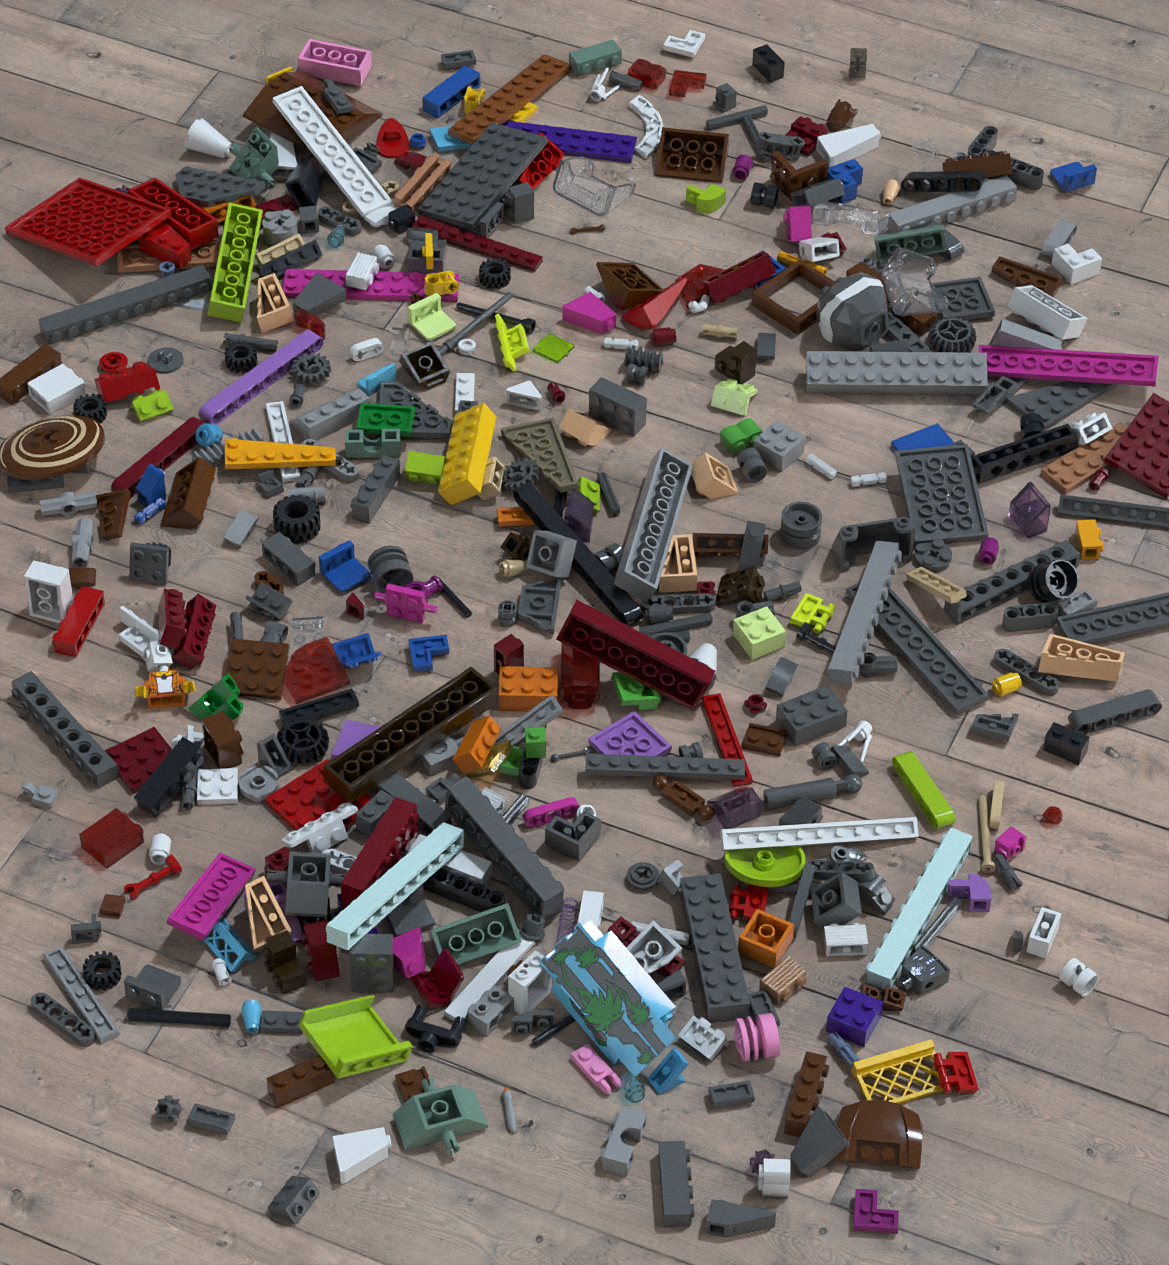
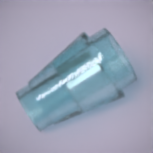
[327,225,345,248]
[621,1072,645,1103]

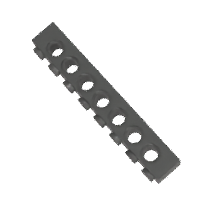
[944,540,1080,625]
[11,671,119,788]

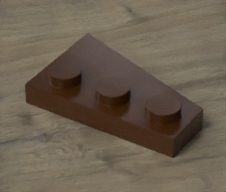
[96,489,131,540]

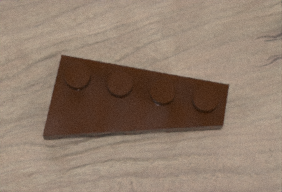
[992,256,1063,297]

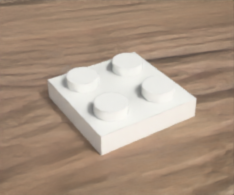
[197,768,238,805]

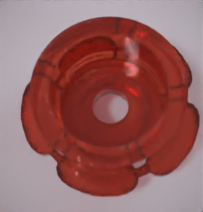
[1043,806,1063,825]

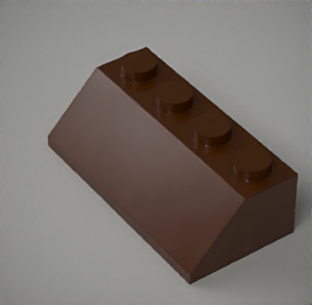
[160,457,216,529]

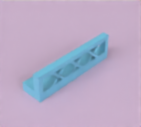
[204,916,258,973]

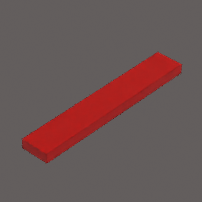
[702,693,753,788]

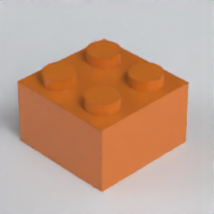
[738,909,794,968]

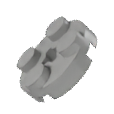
[239,766,279,803]

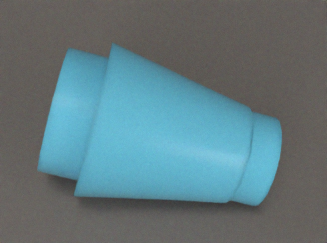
[241,1000,262,1033]

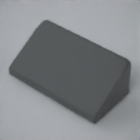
[831,745,869,777]

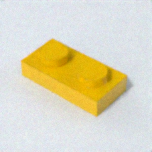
[507,102,538,123]

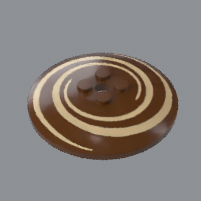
[0,415,105,480]

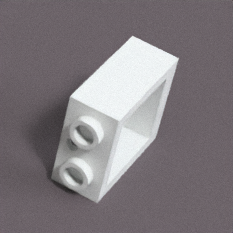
[508,950,552,1014]

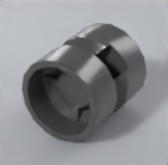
[737,448,768,483]
[594,543,624,573]

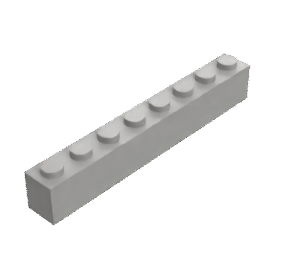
[887,175,1017,233]

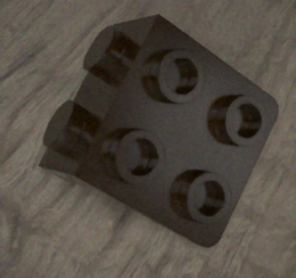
[716,567,765,605]

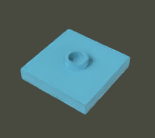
[430,126,471,152]

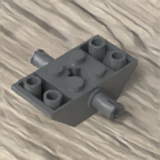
[267,851,346,917]

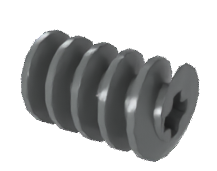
[624,345,663,372]

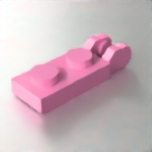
[571,1044,622,1095]

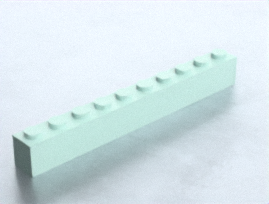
[326,822,464,950]
[865,828,973,990]

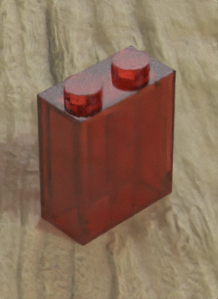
[79,808,144,869]

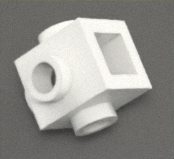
[143,640,172,672]

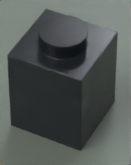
[388,205,415,235]

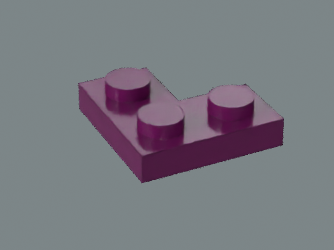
[853,1189,899,1234]

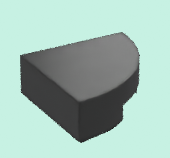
[1013,930,1023,951]

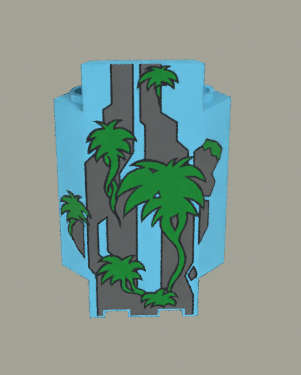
[539,921,676,1077]

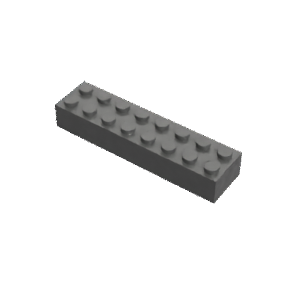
[445,776,564,921]
[680,873,750,1023]

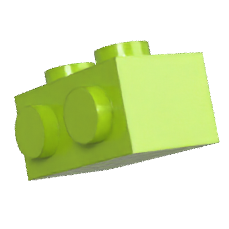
[405,451,445,484]

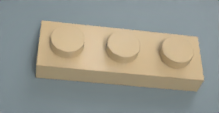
[254,233,305,265]

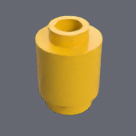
[991,672,1022,697]

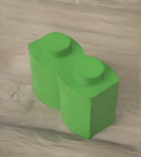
[720,418,763,454]

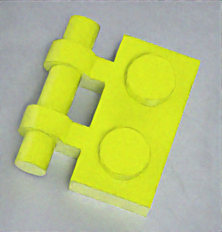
[790,593,835,634]

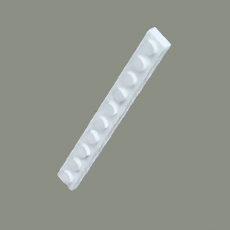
[720,817,919,851]

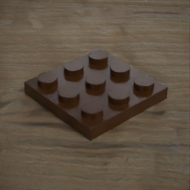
[225,638,290,699]

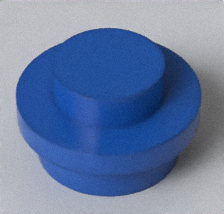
[409,133,426,148]

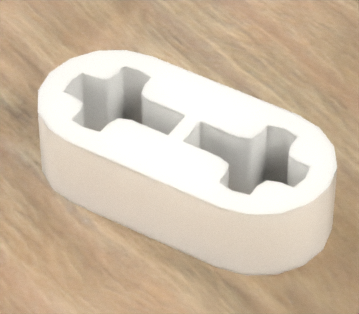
[349,338,384,361]

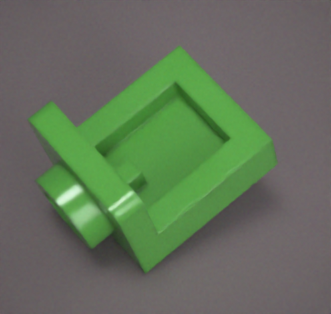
[499,745,524,776]

